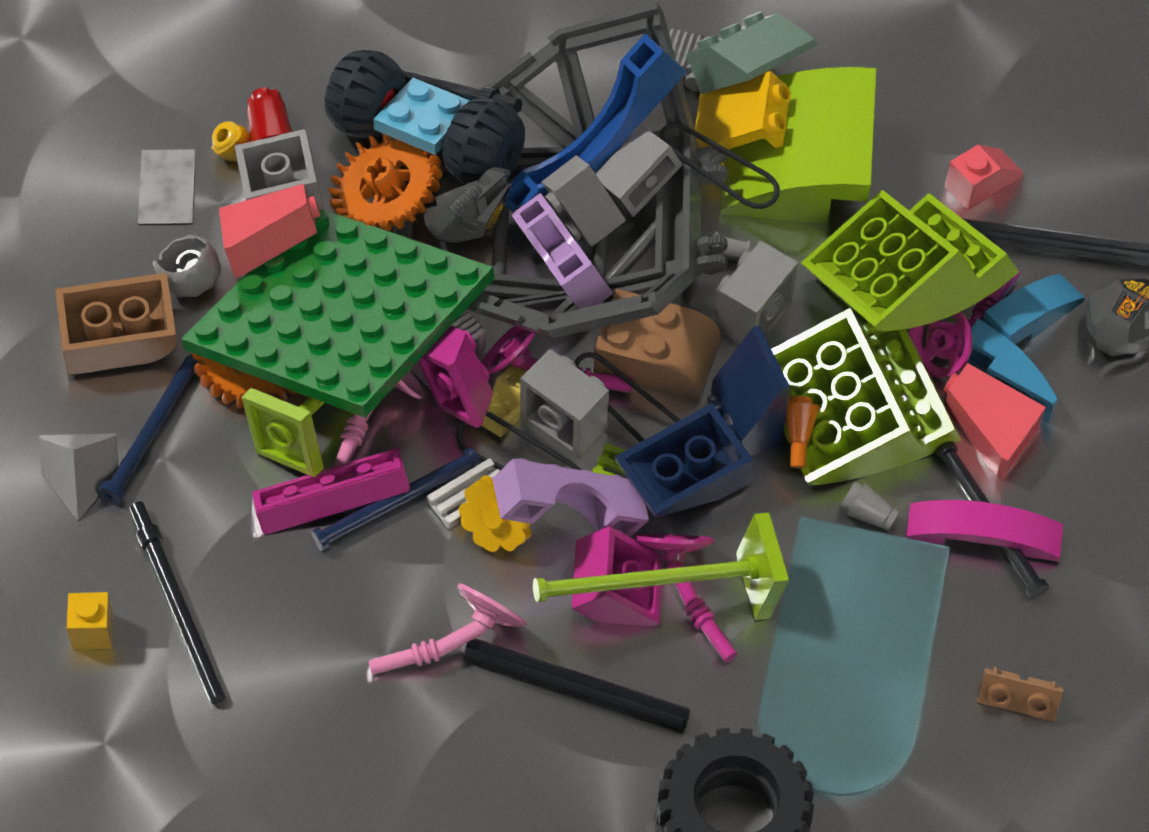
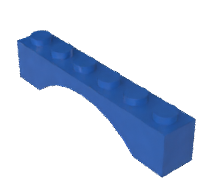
[505,34,687,216]

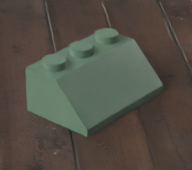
[686,11,818,94]

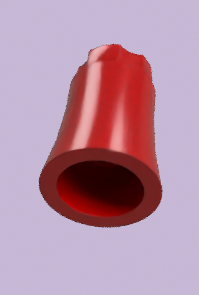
[247,87,293,142]

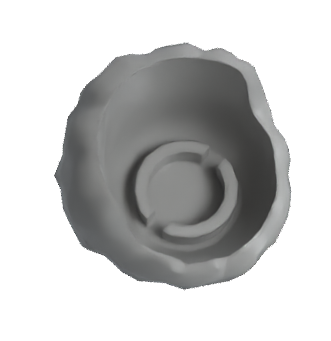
[153,235,221,298]

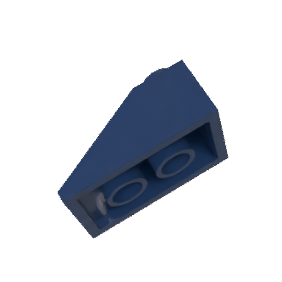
[707,326,790,456]
[615,403,753,518]

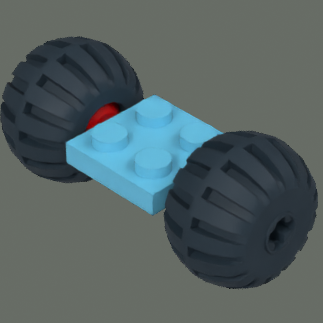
[324,50,525,185]

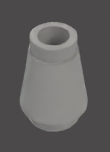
[840,481,900,531]

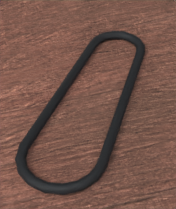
[659,122,780,209]
[574,352,680,442]
[457,411,581,470]

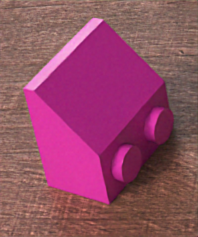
[418,325,493,428]
[572,526,662,626]

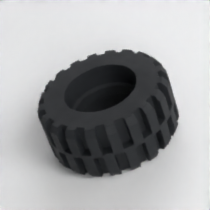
[656,727,814,832]

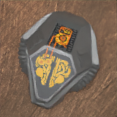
[424,166,512,243]
[1087,278,1149,356]

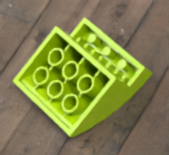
[720,67,876,224]
[801,190,1019,331]
[771,308,962,485]

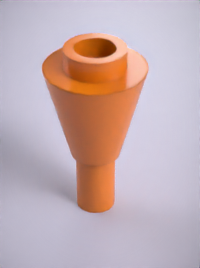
[785,396,820,468]

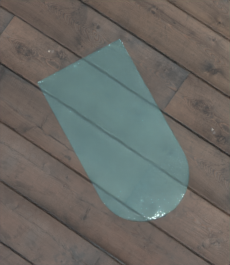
[759,517,950,796]

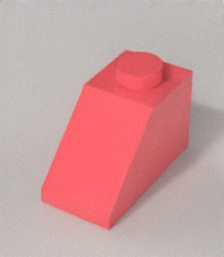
[945,145,1023,210]

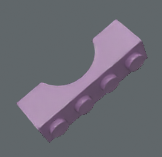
[511,193,613,309]
[492,458,649,537]

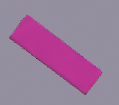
[252,448,410,534]

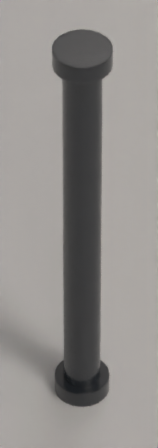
[935,441,1049,599]

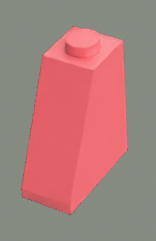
[219,184,321,278]
[943,363,1046,480]

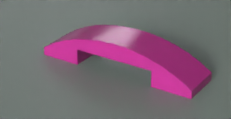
[906,500,1063,562]

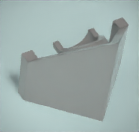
[39,433,119,522]

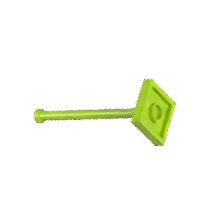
[242,388,324,478]
[533,512,789,620]

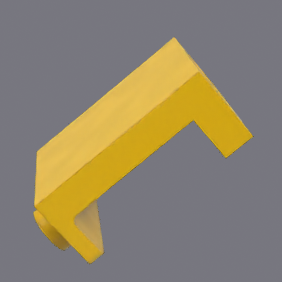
[695,70,791,166]

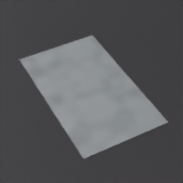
[138,149,196,224]

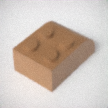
[55,273,177,375]
[593,288,721,401]

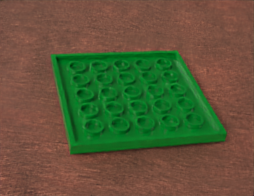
[181,209,495,418]

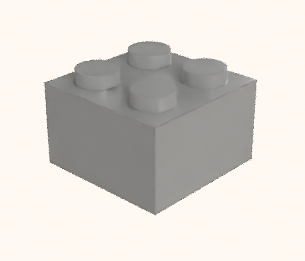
[235,129,325,210]
[714,240,798,345]
[520,349,609,459]

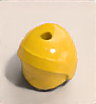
[211,121,251,162]

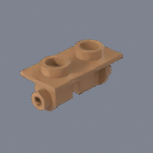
[977,666,1063,722]

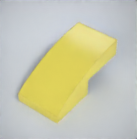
[481,365,527,437]

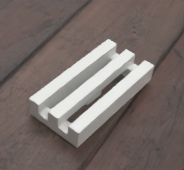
[427,458,500,529]

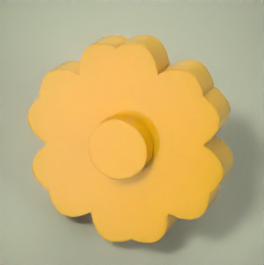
[459,475,532,552]

